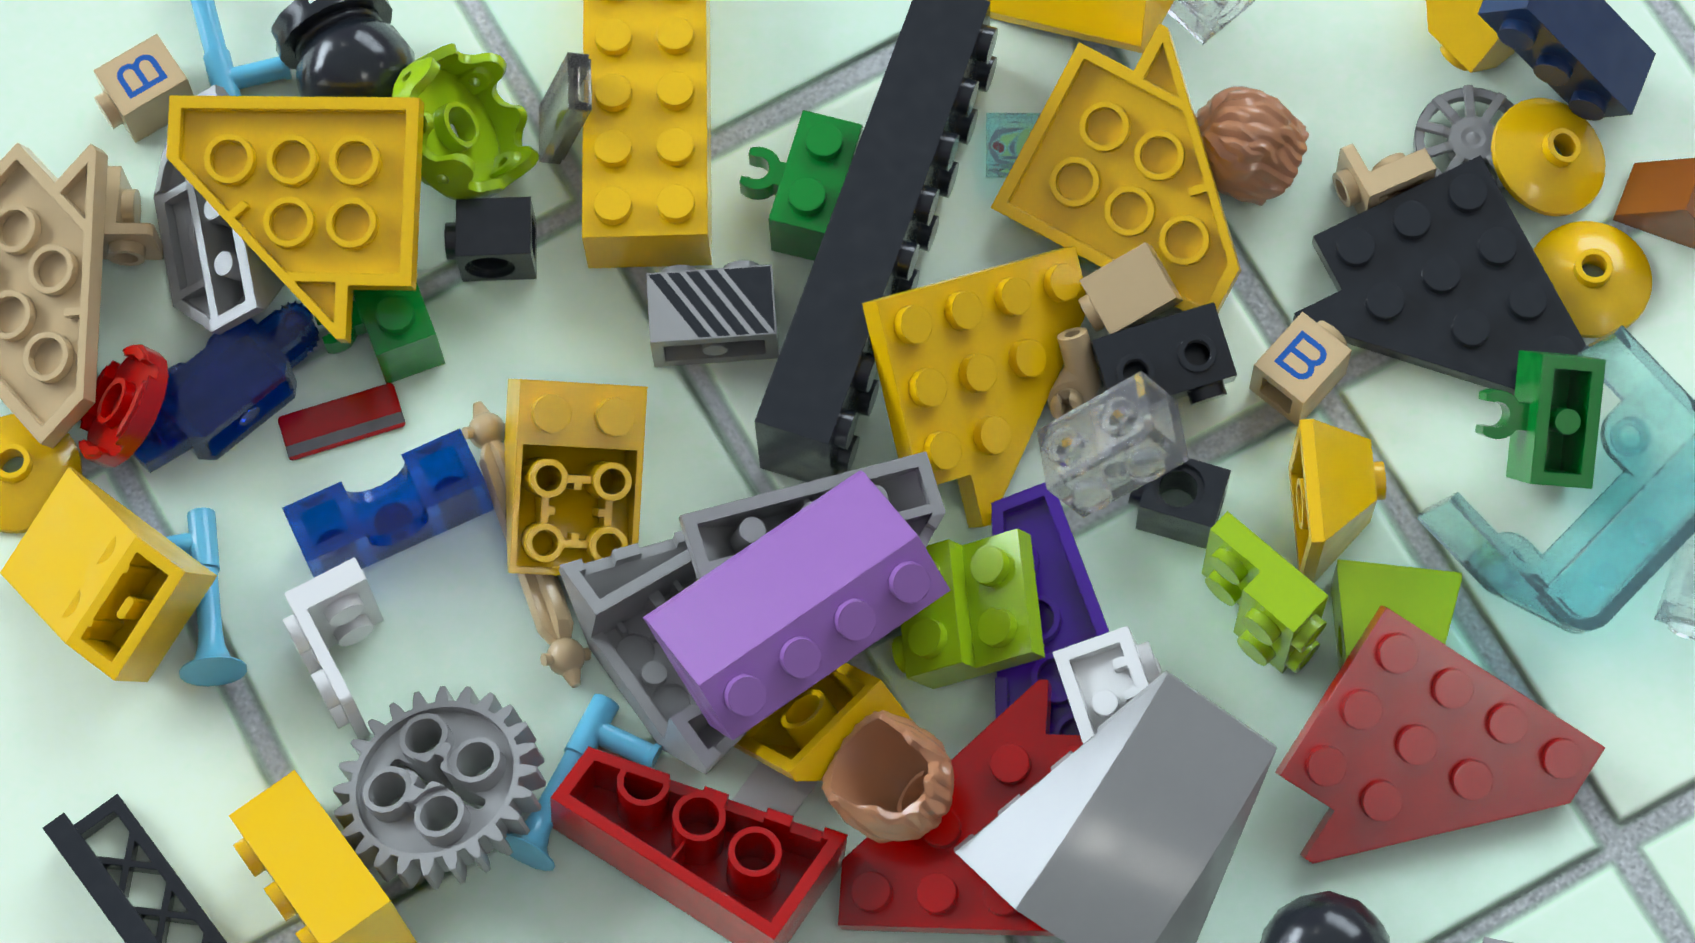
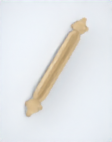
[462,401,591,688]

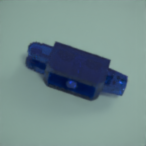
[133,301,320,473]

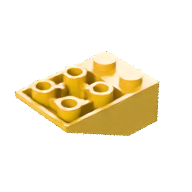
[504,378,648,576]
[0,467,217,682]

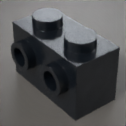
[1091,302,1237,425]

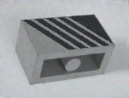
[646,260,779,367]

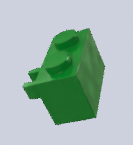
[739,110,863,261]
[314,283,446,384]
[1475,350,1606,489]

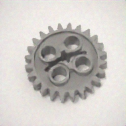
[333,686,546,890]

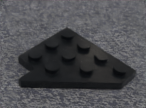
[1293,155,1593,395]

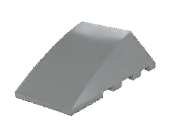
[559,530,750,775]
[954,670,1277,943]

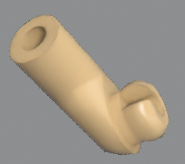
[1047,327,1100,424]

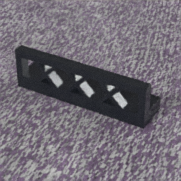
[42,793,227,943]

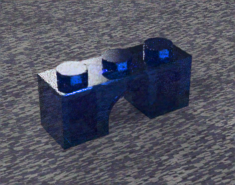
[282,428,494,578]

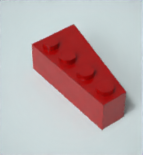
[550,746,848,943]

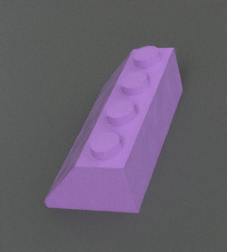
[643,470,950,741]

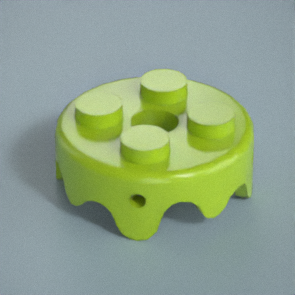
[392,43,539,201]

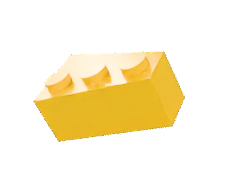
[228,770,417,943]

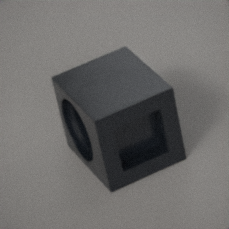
[444,196,537,282]
[1128,449,1231,549]

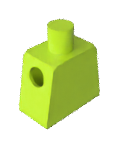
[1331,559,1462,670]

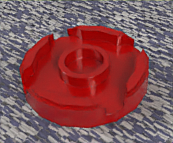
[78,344,169,468]

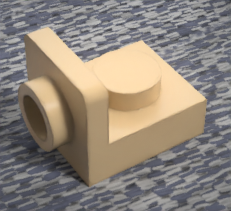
[1332,144,1437,214]
[103,166,163,266]

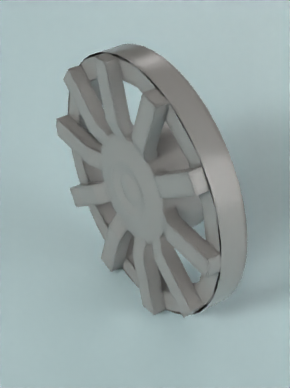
[1413,85,1514,191]

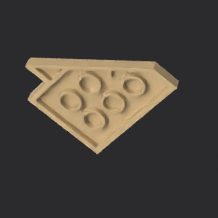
[0,142,108,448]

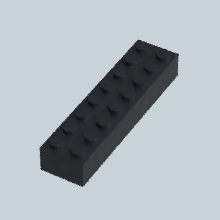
[754,0,998,482]

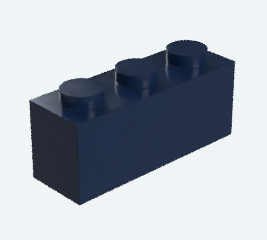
[1478,0,1656,121]

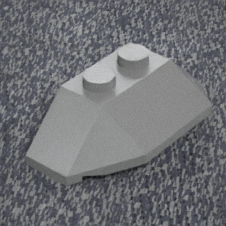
[153,85,285,335]
[679,451,946,580]

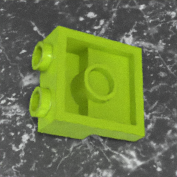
[1202,511,1328,674]
[892,528,1045,689]

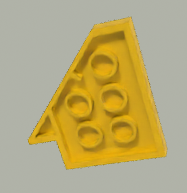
[990,23,1241,313]
[166,95,424,343]
[862,246,1087,528]

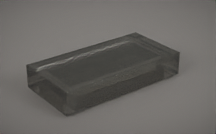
[539,52,592,164]

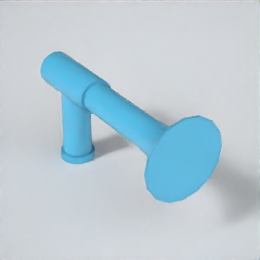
[190,0,292,96]
[165,507,247,687]
[505,694,662,871]

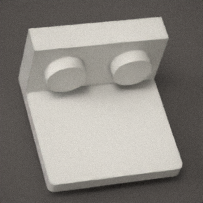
[282,557,384,739]
[1053,626,1163,744]

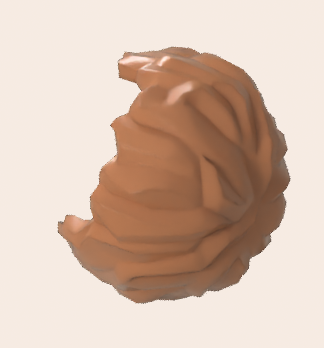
[1195,86,1309,206]
[822,710,954,843]

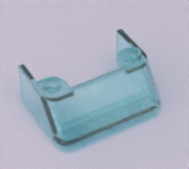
[1416,325,1695,634]

